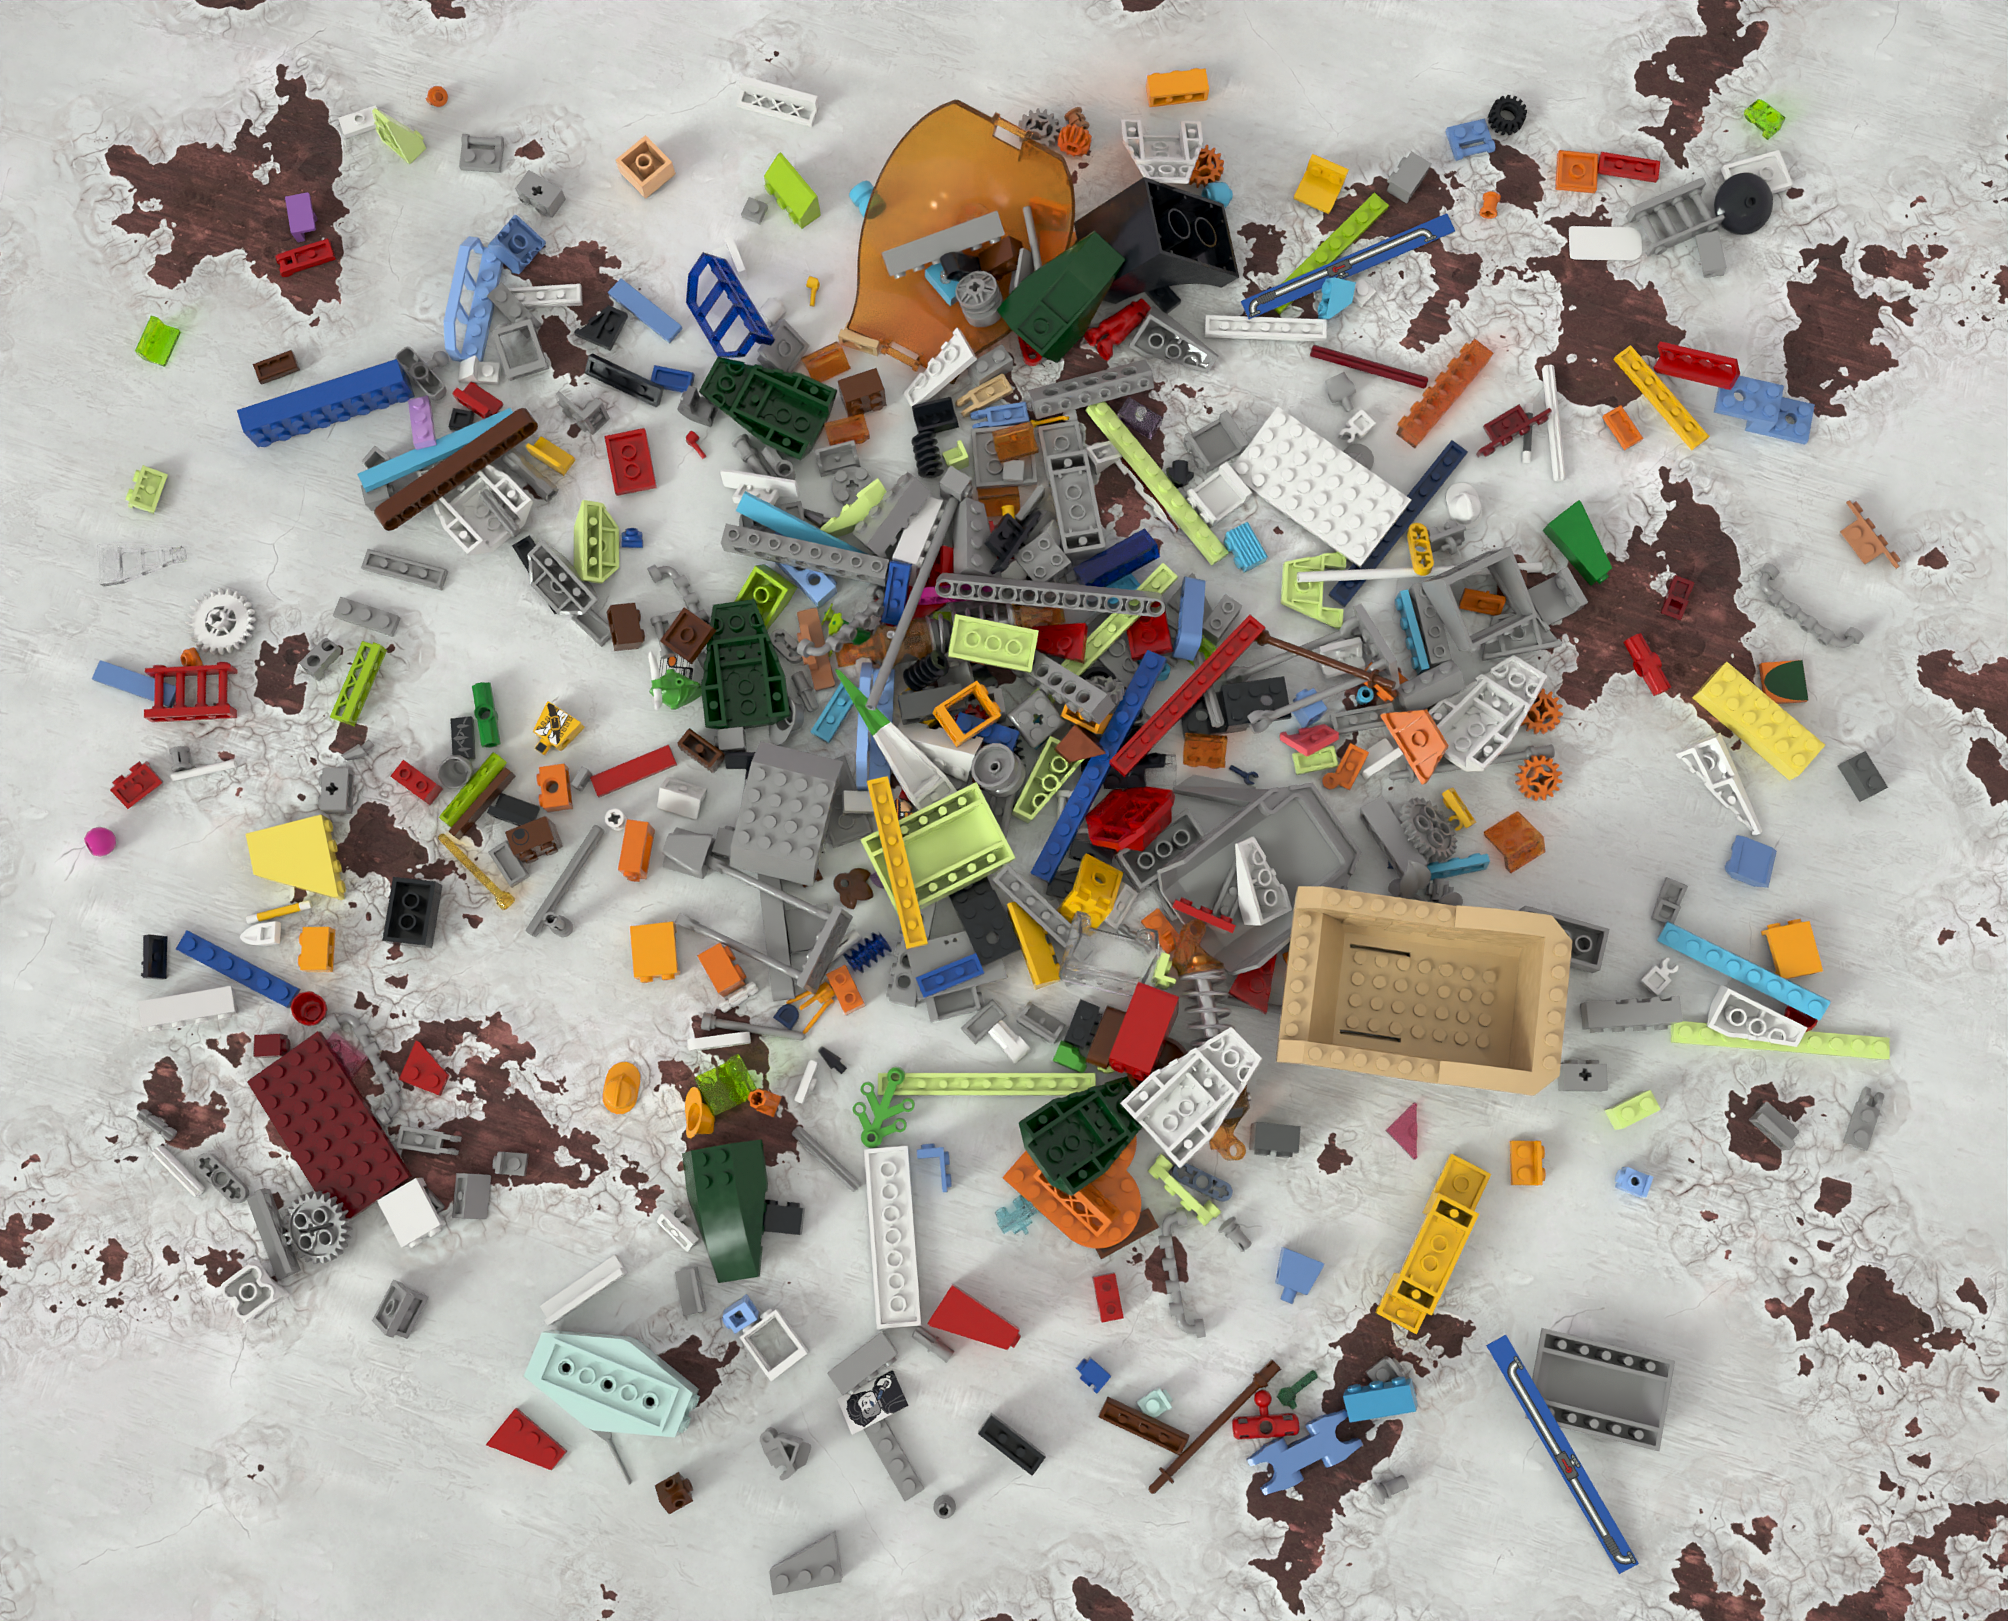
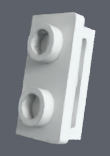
[1319,637,1366,678]

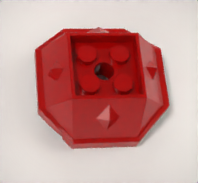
[1086,786,1175,852]

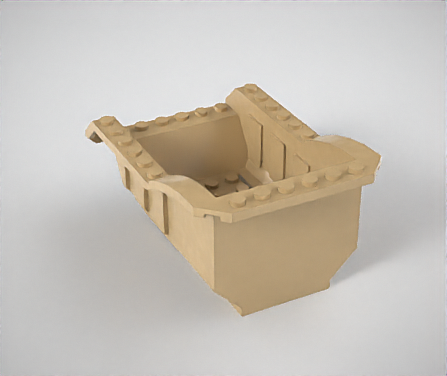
[1276,886,1572,1096]

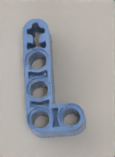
[1172,577,1206,661]

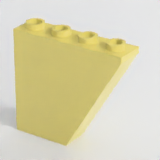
[246,814,346,900]

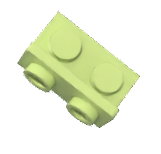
[125,465,168,514]
[1151,952,1176,990]

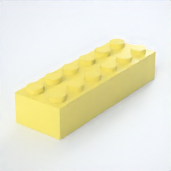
[1692,662,1825,781]

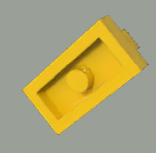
[1442,787,1477,831]

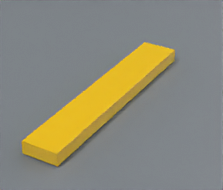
[1613,345,1710,450]

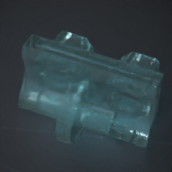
[995,1195,1037,1235]

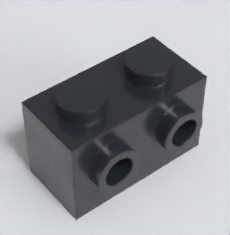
[1064,999,1102,1050]

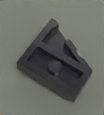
[574,305,628,351]

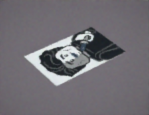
[837,1370,909,1435]

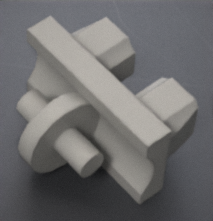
[1427,520,1466,555]

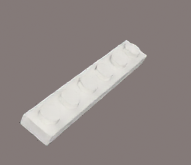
[1204,315,1327,342]

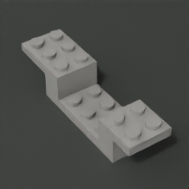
[1038,420,1108,584]

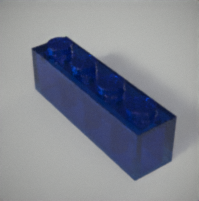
[1073,528,1160,587]

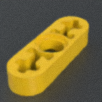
[1407,523,1434,576]

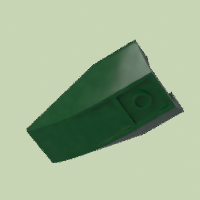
[997,231,1125,363]

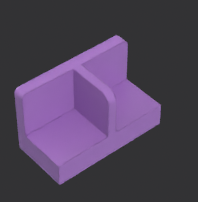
[285,192,318,242]

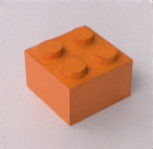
[697,943,747,997]

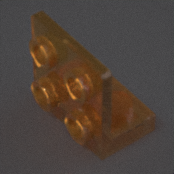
[1484,811,1546,873]

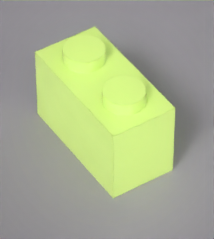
[1605,1090,1661,1130]

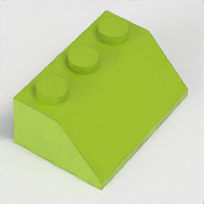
[764,152,821,229]

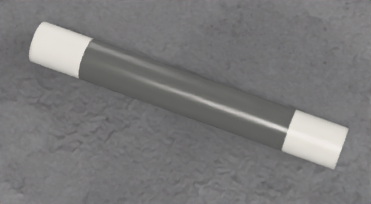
[1522,403,1534,463]

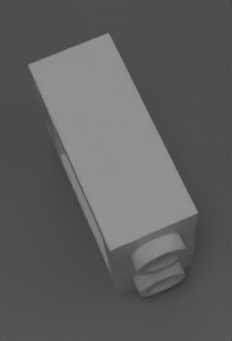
[491,317,549,381]

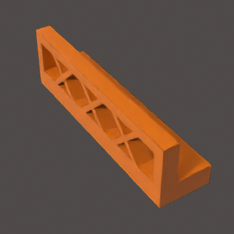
[1033,1169,1121,1237]

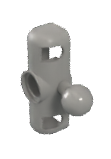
[395,346,449,400]

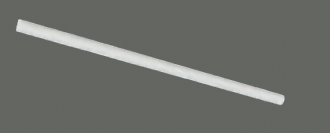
[1297,562,1543,582]

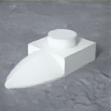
[240,921,281,946]

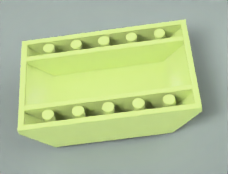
[860,782,1016,914]

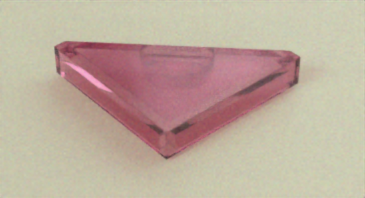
[1385,1102,1417,1160]

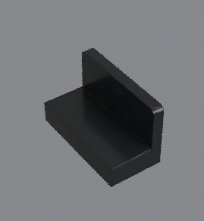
[487,793,540,826]

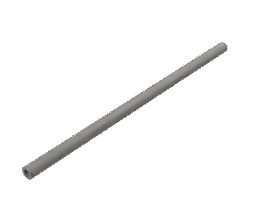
[865,497,958,710]

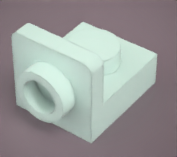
[1136,1387,1173,1418]

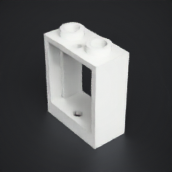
[739,1308,809,1381]

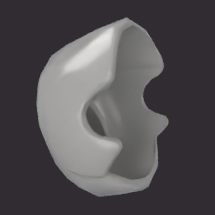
[438,755,473,789]

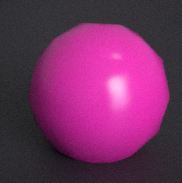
[84,827,116,857]

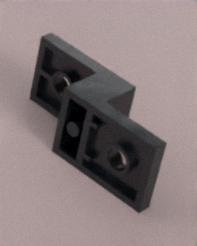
[1180,676,1292,740]
[949,877,1021,967]

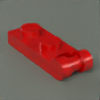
[275,238,336,277]

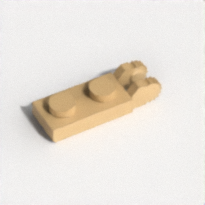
[955,374,1013,418]

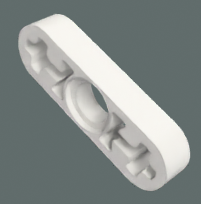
[687,1032,751,1051]

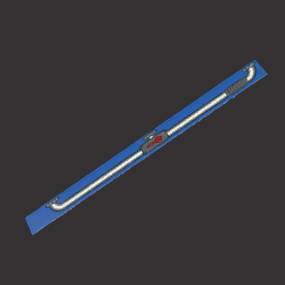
[1240,214,1455,319]
[1486,1335,1639,1574]

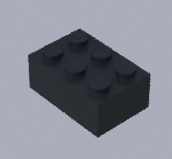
[382,877,443,949]

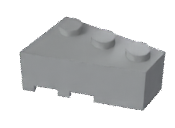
[769,1531,843,1595]

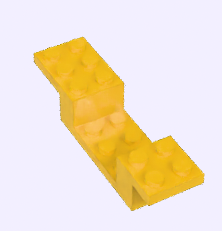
[1375,1154,1491,1334]

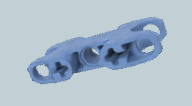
[1246,1409,1363,1495]

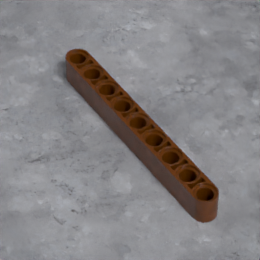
[374,408,538,531]

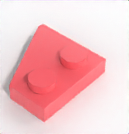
[1280,724,1339,757]

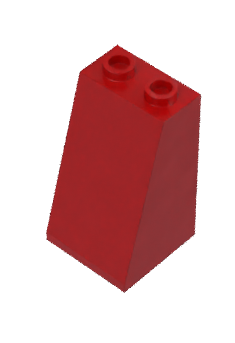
[1109,982,1179,1081]
[927,1284,1021,1350]

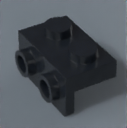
[912,397,959,434]

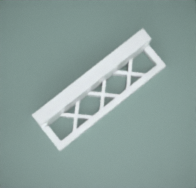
[736,76,819,127]
[540,1255,628,1326]

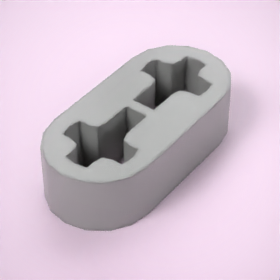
[770,629,803,664]

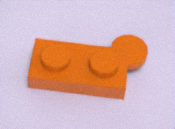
[1322,743,1369,791]

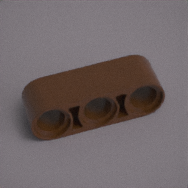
[1086,1005,1126,1070]

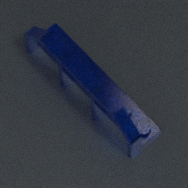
[686,252,775,359]

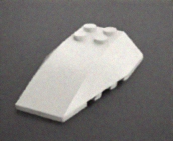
[1121,119,1203,183]
[416,457,533,556]
[1429,655,1548,772]
[1121,1027,1262,1168]

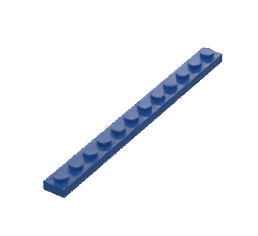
[1030,650,1167,884]

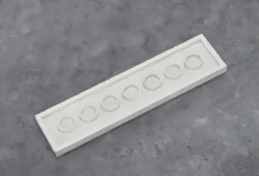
[864,1146,922,1329]

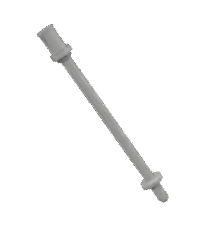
[1389,744,1555,783]

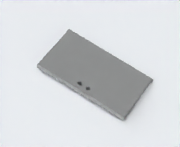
[905,931,1008,1001]

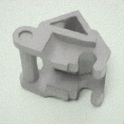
[760,1427,811,1481]

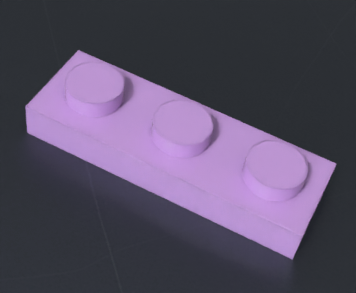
[408,395,437,450]

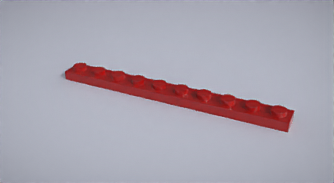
[1109,615,1266,777]

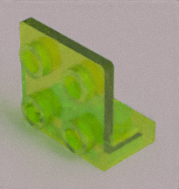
[694,1053,757,1116]

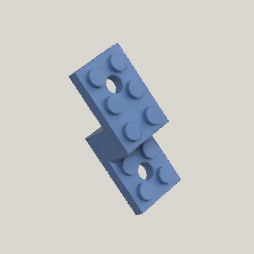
[1714,376,1815,445]

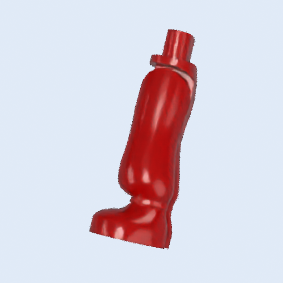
[1083,298,1151,361]

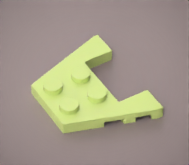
[1281,552,1346,629]

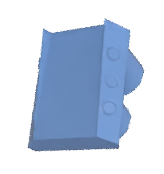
[488,215,546,274]
[1725,835,1777,888]

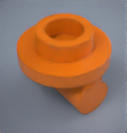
[425,86,448,107]
[180,647,204,666]

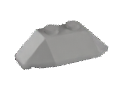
[527,540,599,615]

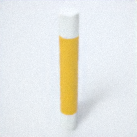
[246,900,313,924]

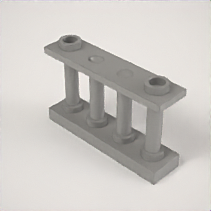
[1626,177,1725,257]

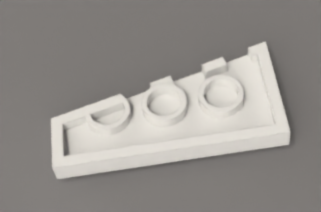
[904,328,977,408]

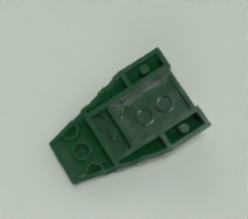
[699,357,837,461]
[701,599,790,729]
[1019,1076,1143,1196]
[682,1139,768,1283]

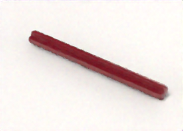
[1310,345,1428,389]

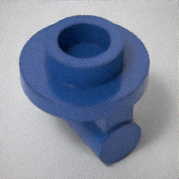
[621,528,643,548]

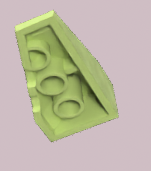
[372,108,426,165]
[820,478,887,538]

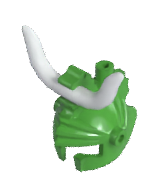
[648,651,702,710]

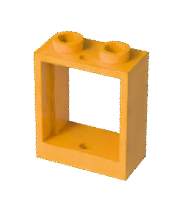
[933,681,1001,747]

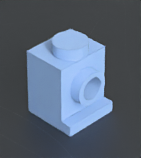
[1615,1167,1653,1198]
[722,1294,759,1334]

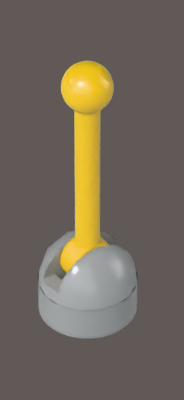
[1029,409,1078,428]

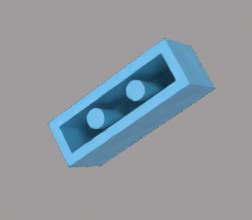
[1343,1377,1418,1422]

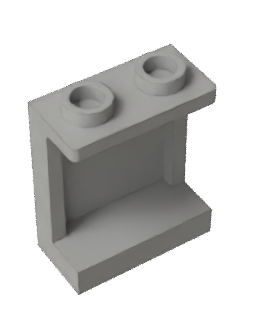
[1183,410,1249,474]
[925,987,984,1023]

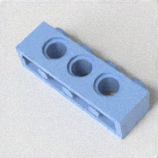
[774,532,837,608]

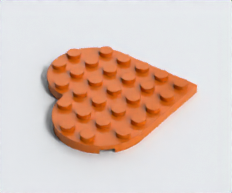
[1002,1135,1141,1249]

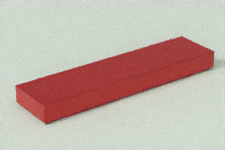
[590,745,677,797]

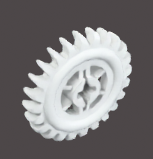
[185,588,256,655]

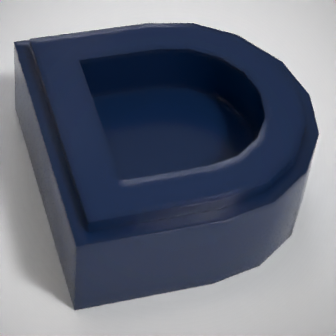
[773,1004,799,1030]

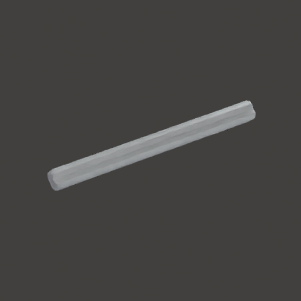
[526,825,605,937]

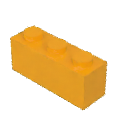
[1146,68,1209,107]

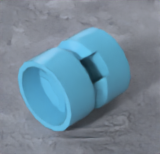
[849,181,886,220]

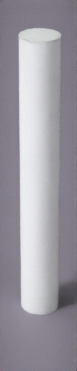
[171,759,237,781]

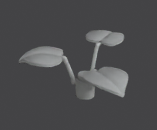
[1388,860,1463,906]

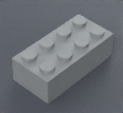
[1115,808,1206,893]
[1519,905,1610,973]

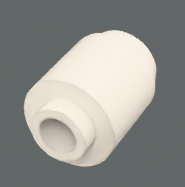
[756,297,785,329]

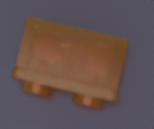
[824,414,870,446]
[1182,733,1228,769]

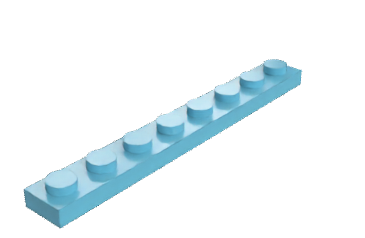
[1657,921,1831,1021]

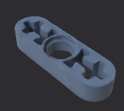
[1172,1163,1233,1202]

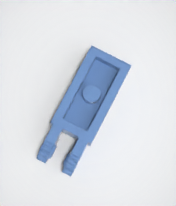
[970,402,1029,429]

